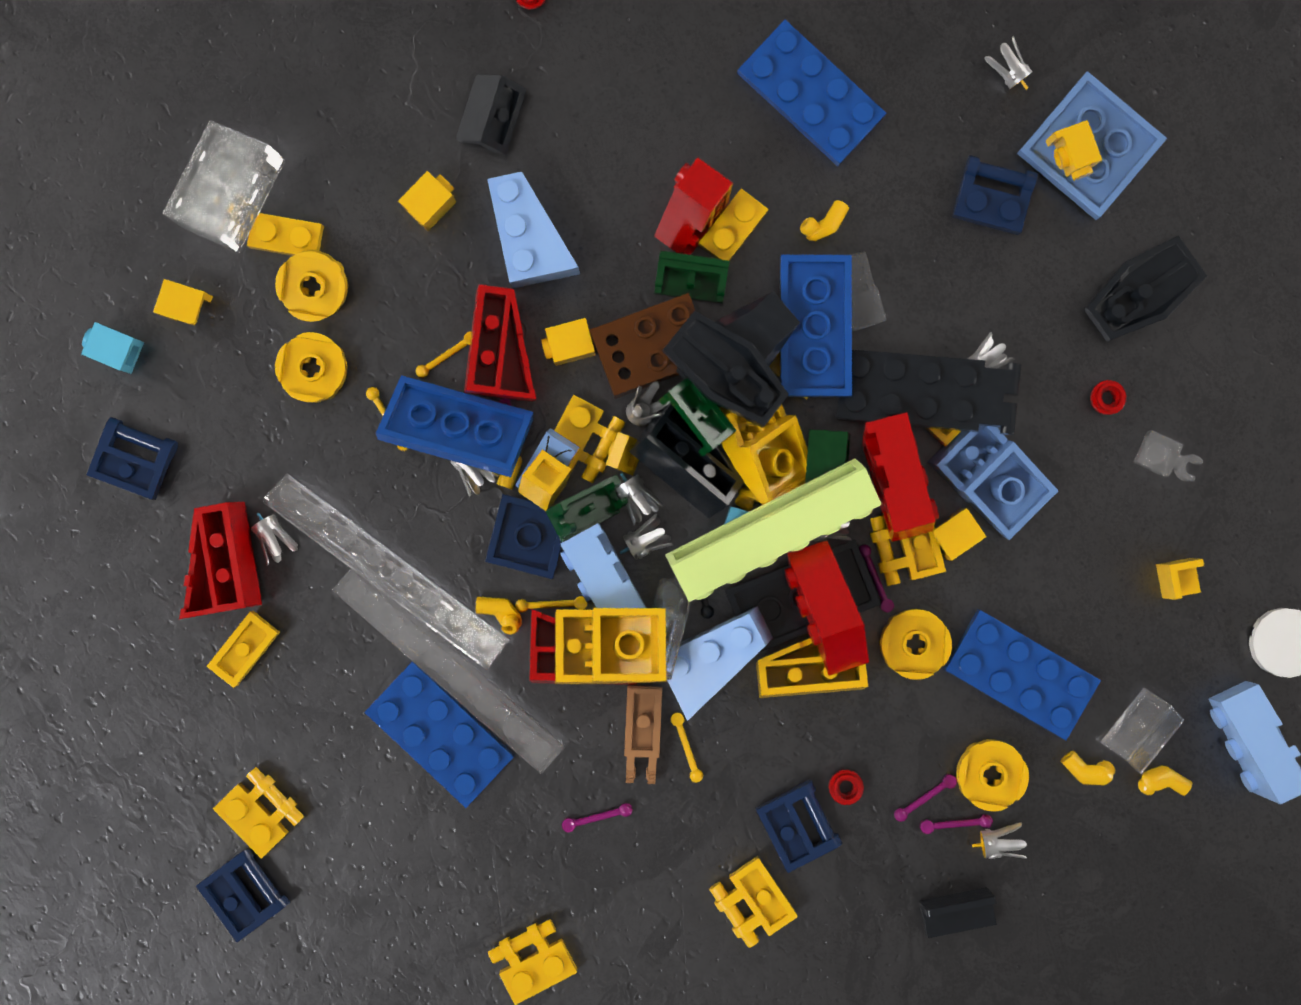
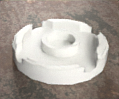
[1249,608,1301,678]

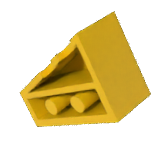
[756,638,868,698]

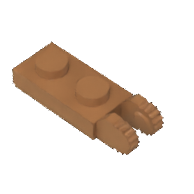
[624,685,662,784]

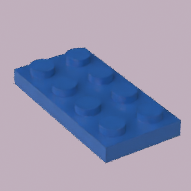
[737,19,886,167]
[780,255,852,397]
[376,375,534,477]
[943,609,1101,741]
[364,661,515,808]

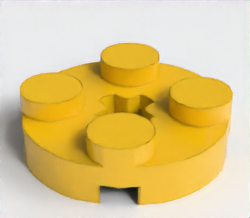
[275,250,348,322]
[275,332,347,403]
[880,609,952,680]
[956,739,1029,811]

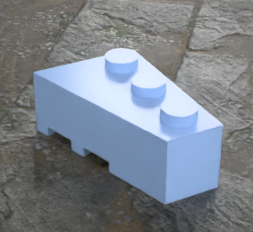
[487,172,580,289]
[666,606,773,721]
[1208,681,1301,805]

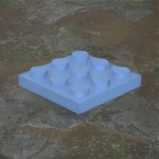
[1017,71,1167,220]

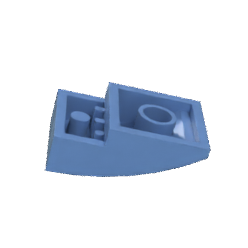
[928,425,1058,540]

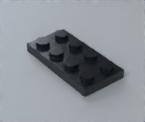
[725,539,881,652]

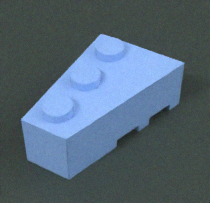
[560,523,646,608]

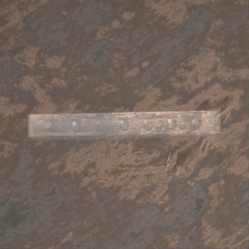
[263,473,509,670]
[332,564,565,774]

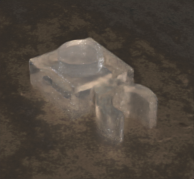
[1133,430,1203,481]

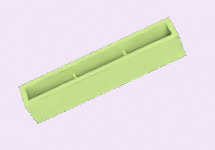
[665,458,882,602]

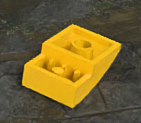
[720,404,808,505]
[555,608,666,684]

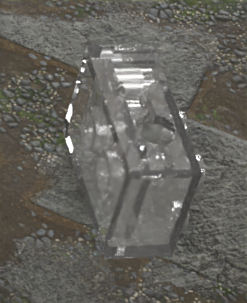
[162,120,285,253]

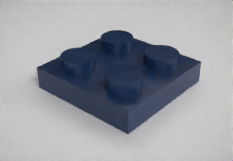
[485,494,562,579]

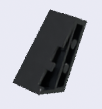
[629,402,744,518]

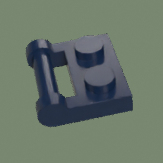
[952,155,1038,235]
[86,417,178,500]
[755,780,843,873]
[196,847,290,942]

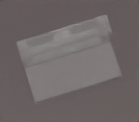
[1100,688,1184,774]

